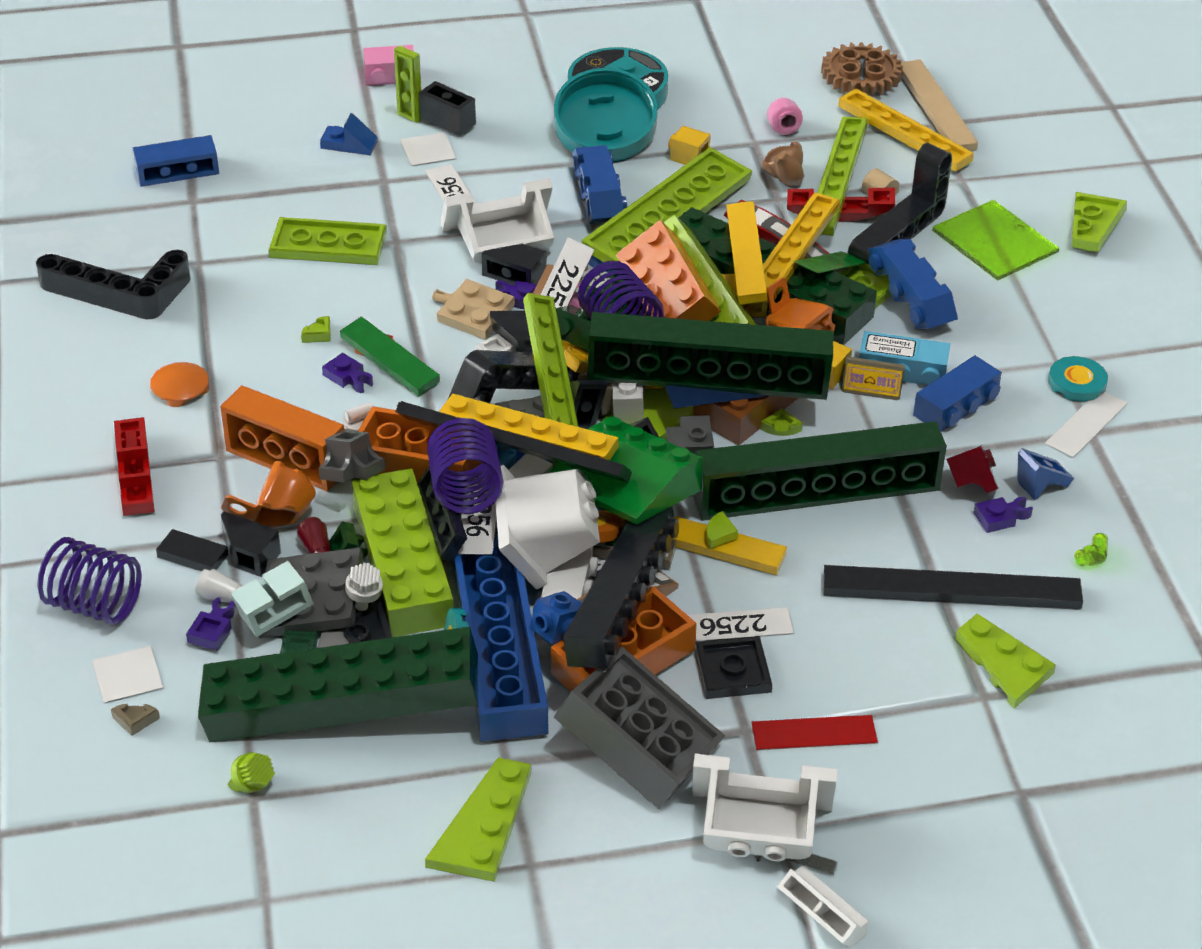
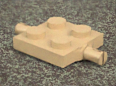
[432,279,515,340]

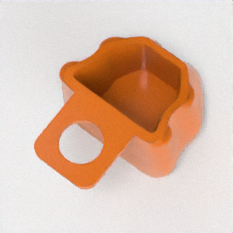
[765,277,835,331]
[221,461,316,527]

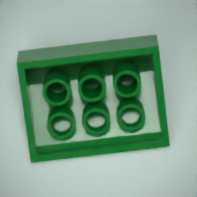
[549,417,702,525]

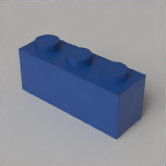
[133,135,219,187]
[913,355,1002,432]

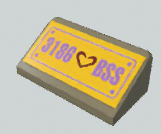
[842,357,905,400]

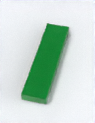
[340,316,440,397]

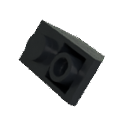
[221,511,281,577]

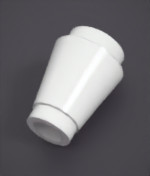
[195,569,242,603]

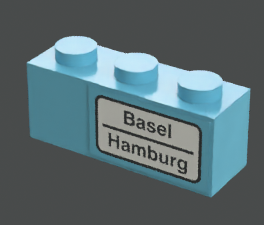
[859,331,951,385]

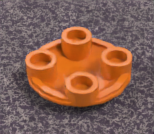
[150,362,209,407]

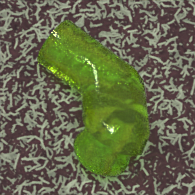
[1074,533,1108,567]

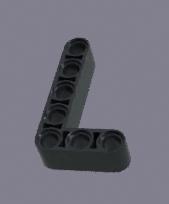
[847,143,952,264]
[36,249,191,320]
[448,350,580,403]

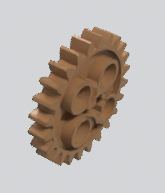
[821,42,903,97]

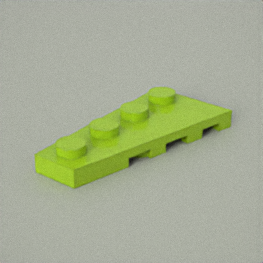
[425,757,532,882]

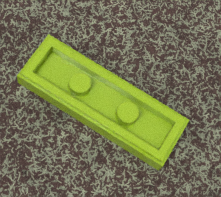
[394,45,422,123]

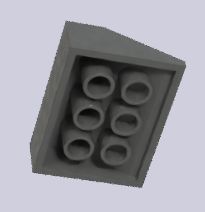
[554,647,725,809]

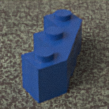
[572,145,627,223]
[868,239,958,329]

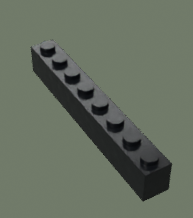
[564,507,679,669]

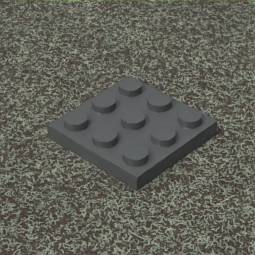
[258,548,364,638]

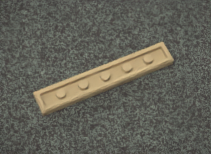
[901,59,978,151]

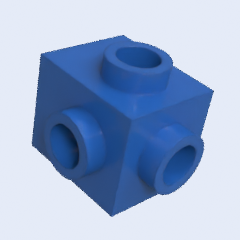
[529,591,582,644]

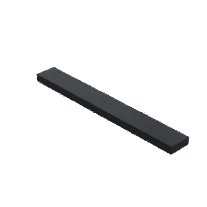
[395,401,632,483]
[823,565,1083,609]

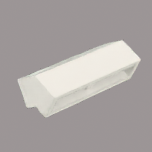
[777,865,869,947]

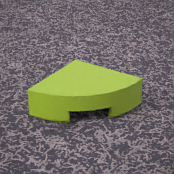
[301,316,331,343]
[760,408,803,436]
[706,511,738,549]

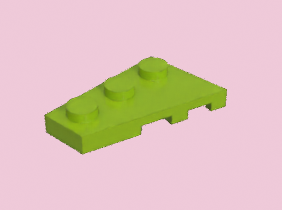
[1072,192,1127,252]
[955,613,1056,709]

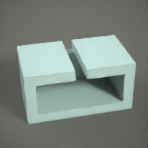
[230,561,314,637]

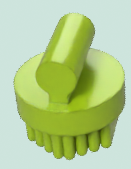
[228,752,275,793]

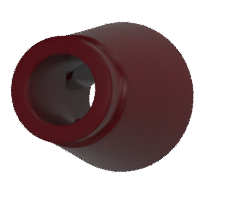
[297,517,331,554]

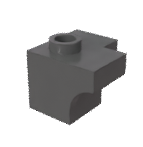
[665,415,714,454]
[318,429,385,483]

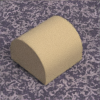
[861,168,900,195]

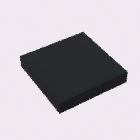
[695,636,772,699]

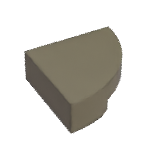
[111,703,160,736]

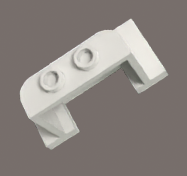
[440,178,554,263]
[495,465,600,590]
[692,754,837,861]

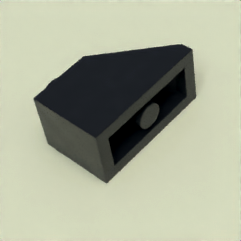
[482,243,547,286]
[490,311,533,352]
[570,380,608,429]

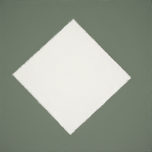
[400,132,456,166]
[92,646,163,703]

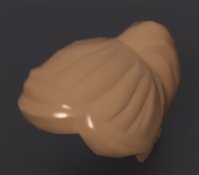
[762,142,805,187]

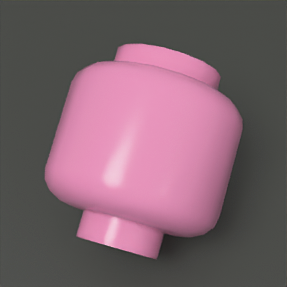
[767,98,803,135]

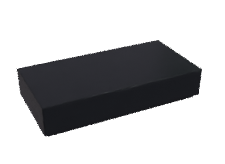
[156,529,229,571]

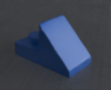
[320,113,378,156]
[1017,448,1075,500]

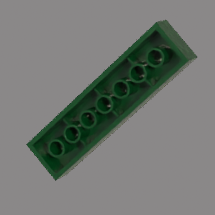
[678,207,877,345]
[587,312,834,400]
[693,421,947,521]
[198,627,478,742]

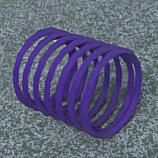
[577,261,664,319]
[427,418,504,515]
[37,537,142,625]

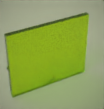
[932,199,1059,281]

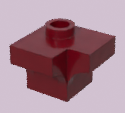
[946,445,999,493]

